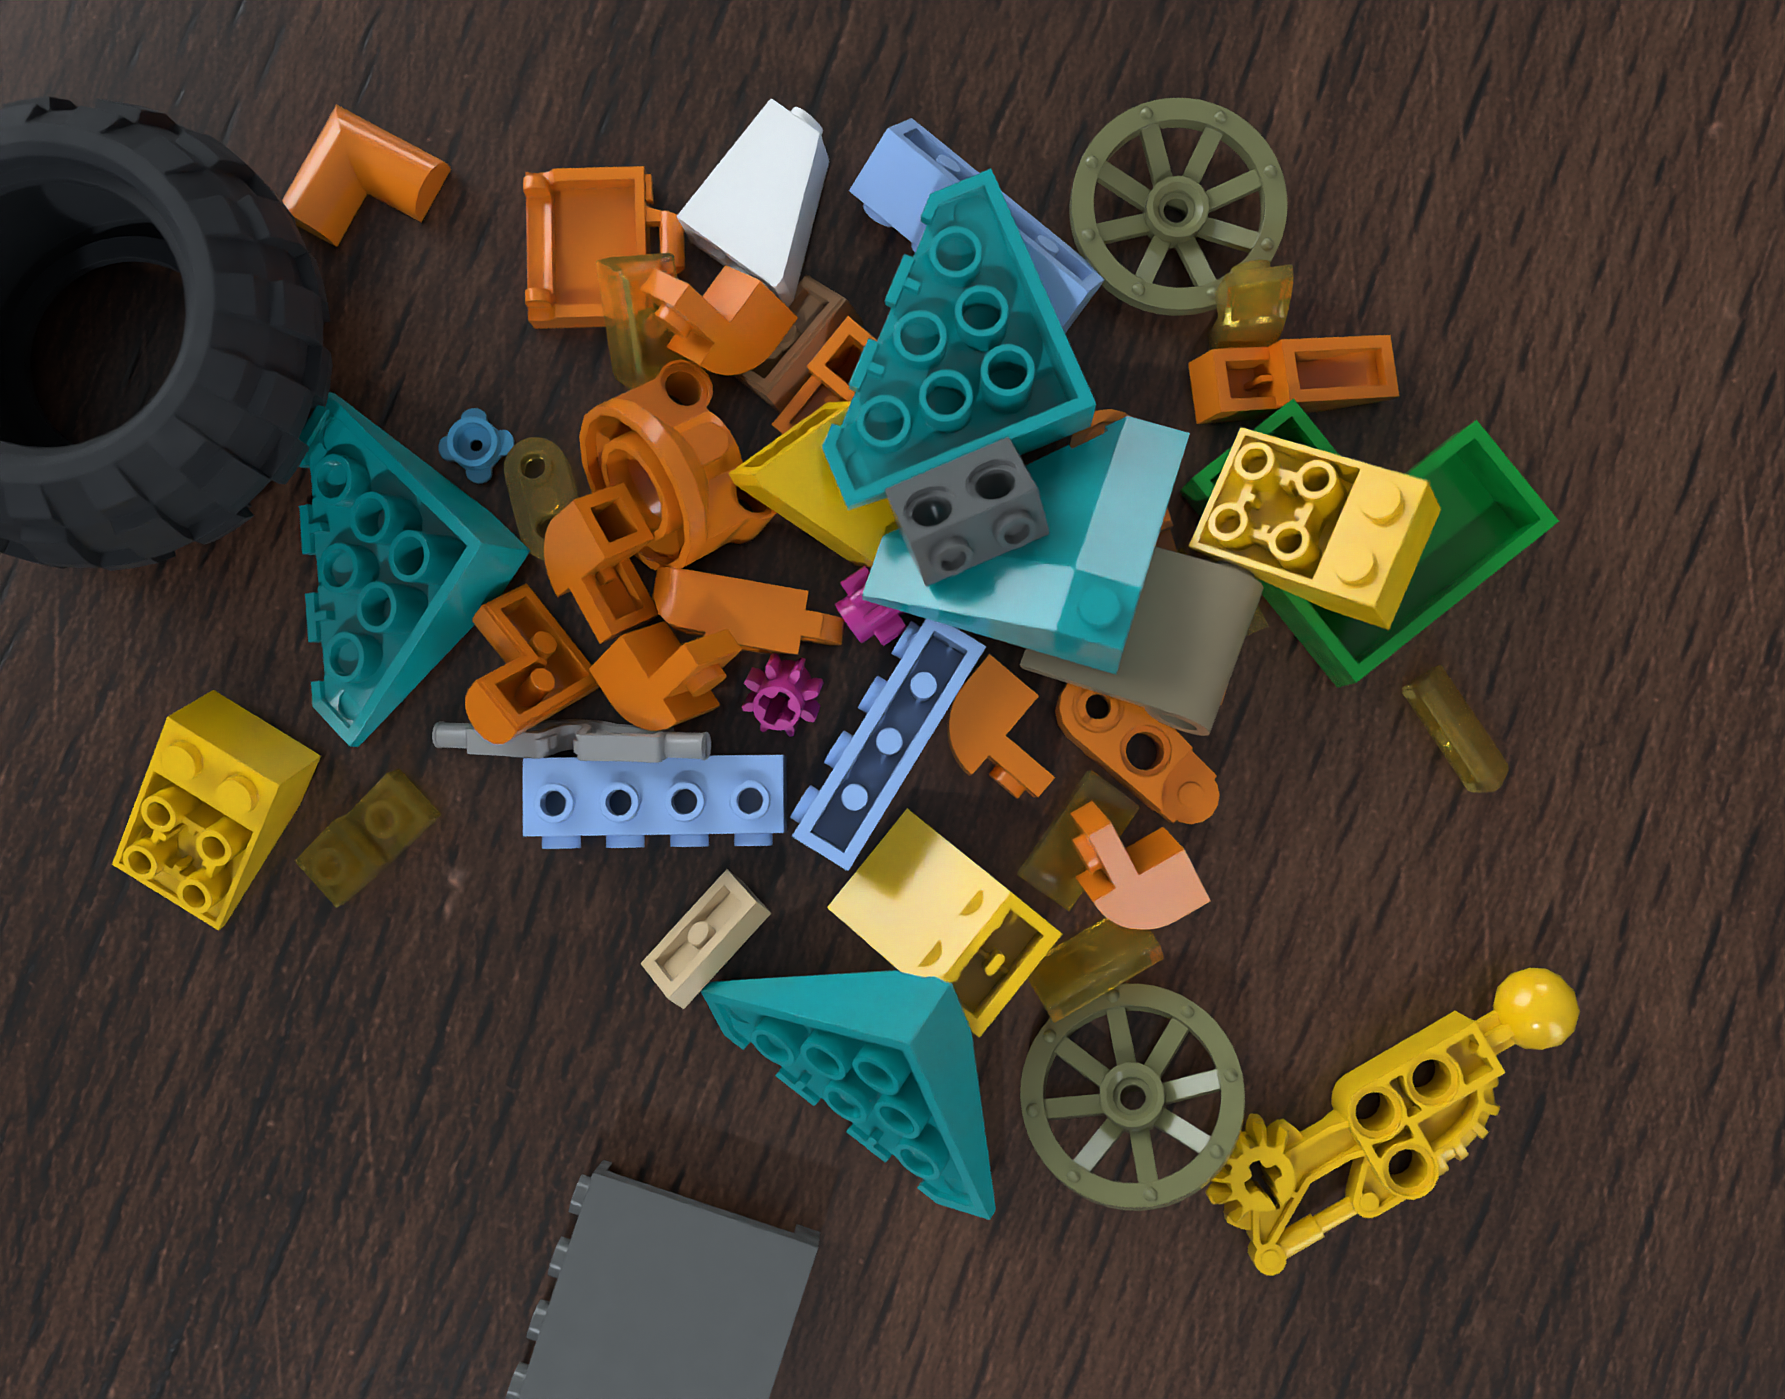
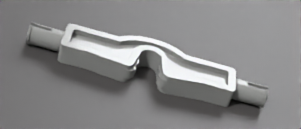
[432,719,711,763]

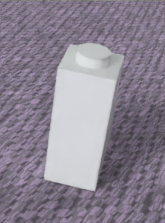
[676,98,829,307]

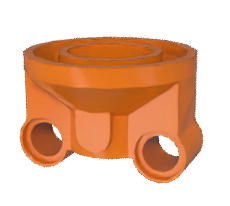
[579,359,777,570]

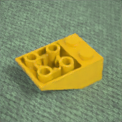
[1189,427,1441,630]
[112,690,321,931]
[827,808,1062,1038]

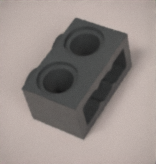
[884,437,1050,587]

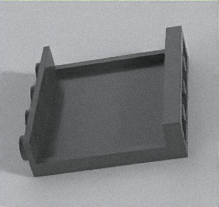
[505,1160,821,1399]

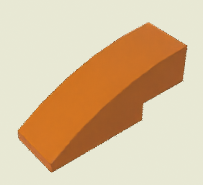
[1188,335,1399,424]

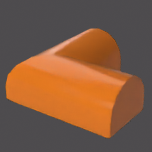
[282,104,451,247]
[465,583,600,744]

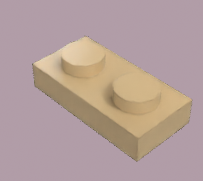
[640,869,771,1009]

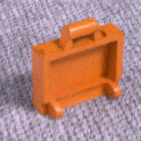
[523,166,685,329]

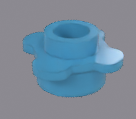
[439,408,515,484]

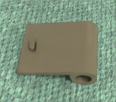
[1020,546,1264,736]

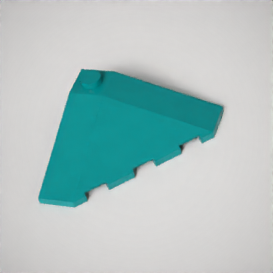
[822,169,1096,510]
[299,392,531,747]
[862,416,1190,675]
[701,971,996,1220]

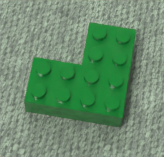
[1179,398,1559,688]

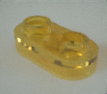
[504,437,578,562]

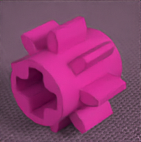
[835,566,907,646]
[742,653,823,737]

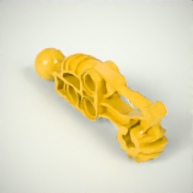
[1205,968,1580,1276]

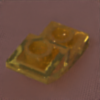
[1207,260,1294,350]
[295,769,441,908]

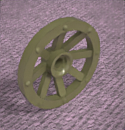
[1069,98,1288,316]
[1020,983,1245,1211]

